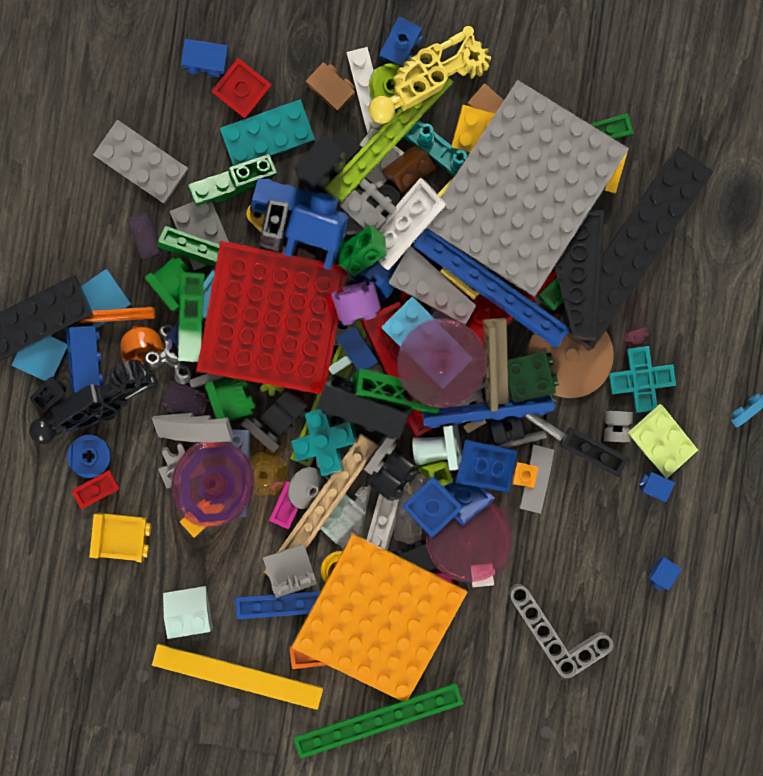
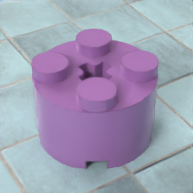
[331,282,381,325]

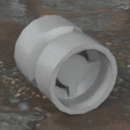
[604,411,633,442]

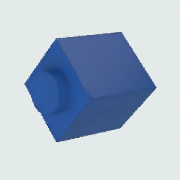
[639,471,675,502]
[647,555,682,591]

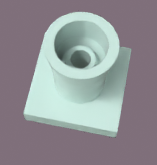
[412,425,462,470]

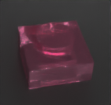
[623,327,649,345]

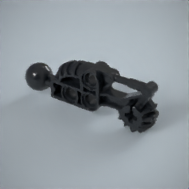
[29,360,158,444]

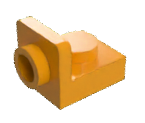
[511,462,538,488]

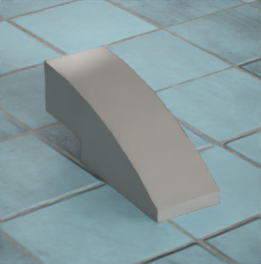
[519,445,554,514]

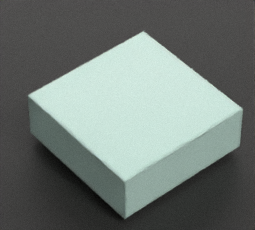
[329,356,352,375]

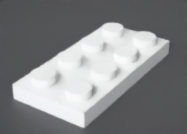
[378,178,446,270]

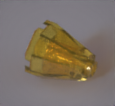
[249,452,288,495]

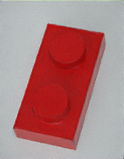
[71,470,120,510]

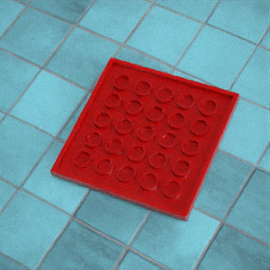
[196,241,347,394]

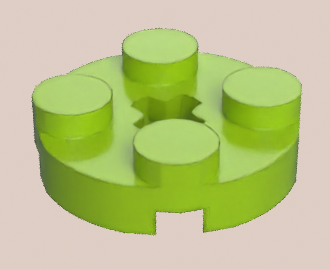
[369,63,400,100]

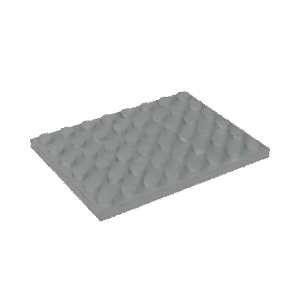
[425,80,629,297]

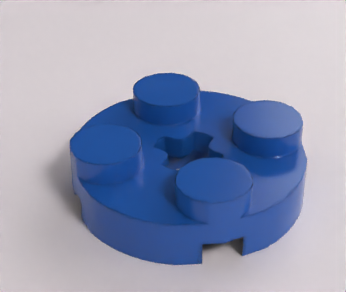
[67,435,111,478]

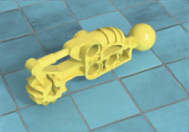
[368,26,491,124]

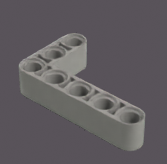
[509,584,613,678]

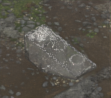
[327,484,371,549]

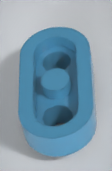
[730,393,763,427]

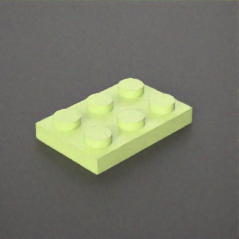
[628,404,698,479]

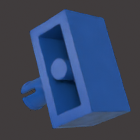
[379,16,424,68]

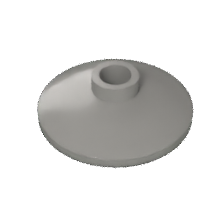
[288,467,325,509]

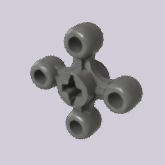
[144,324,202,385]

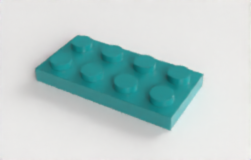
[220,99,315,166]

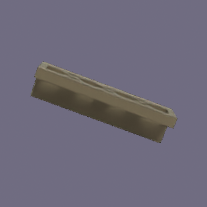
[483,318,509,412]

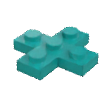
[609,346,676,413]
[291,409,358,476]

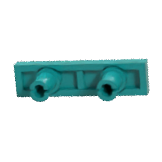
[404,120,467,177]

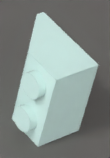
[163,586,213,639]

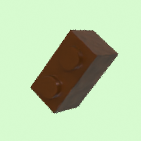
[381,146,436,194]

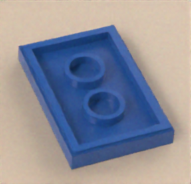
[456,440,518,493]

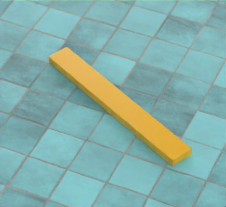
[152,644,323,710]

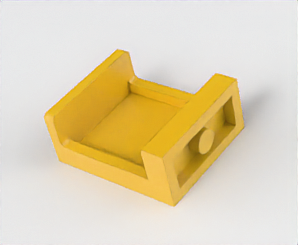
[90,513,151,562]

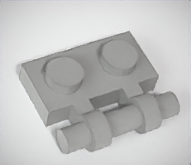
[340,179,397,230]

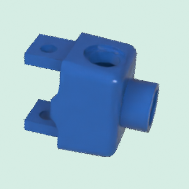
[284,192,348,269]

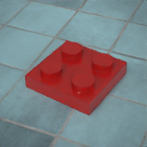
[211,58,272,119]

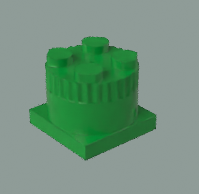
[145,257,190,313]
[205,377,257,422]

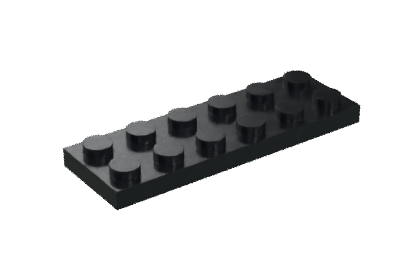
[0,275,94,361]

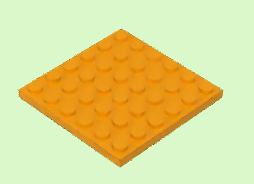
[292,533,467,701]

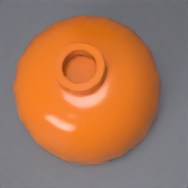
[120,325,164,363]

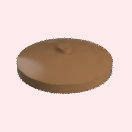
[527,313,614,398]

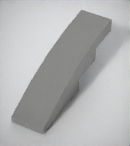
[152,413,234,442]

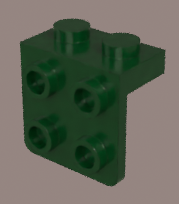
[507,348,559,402]

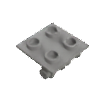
[263,544,317,598]

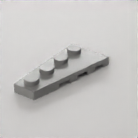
[389,245,476,325]

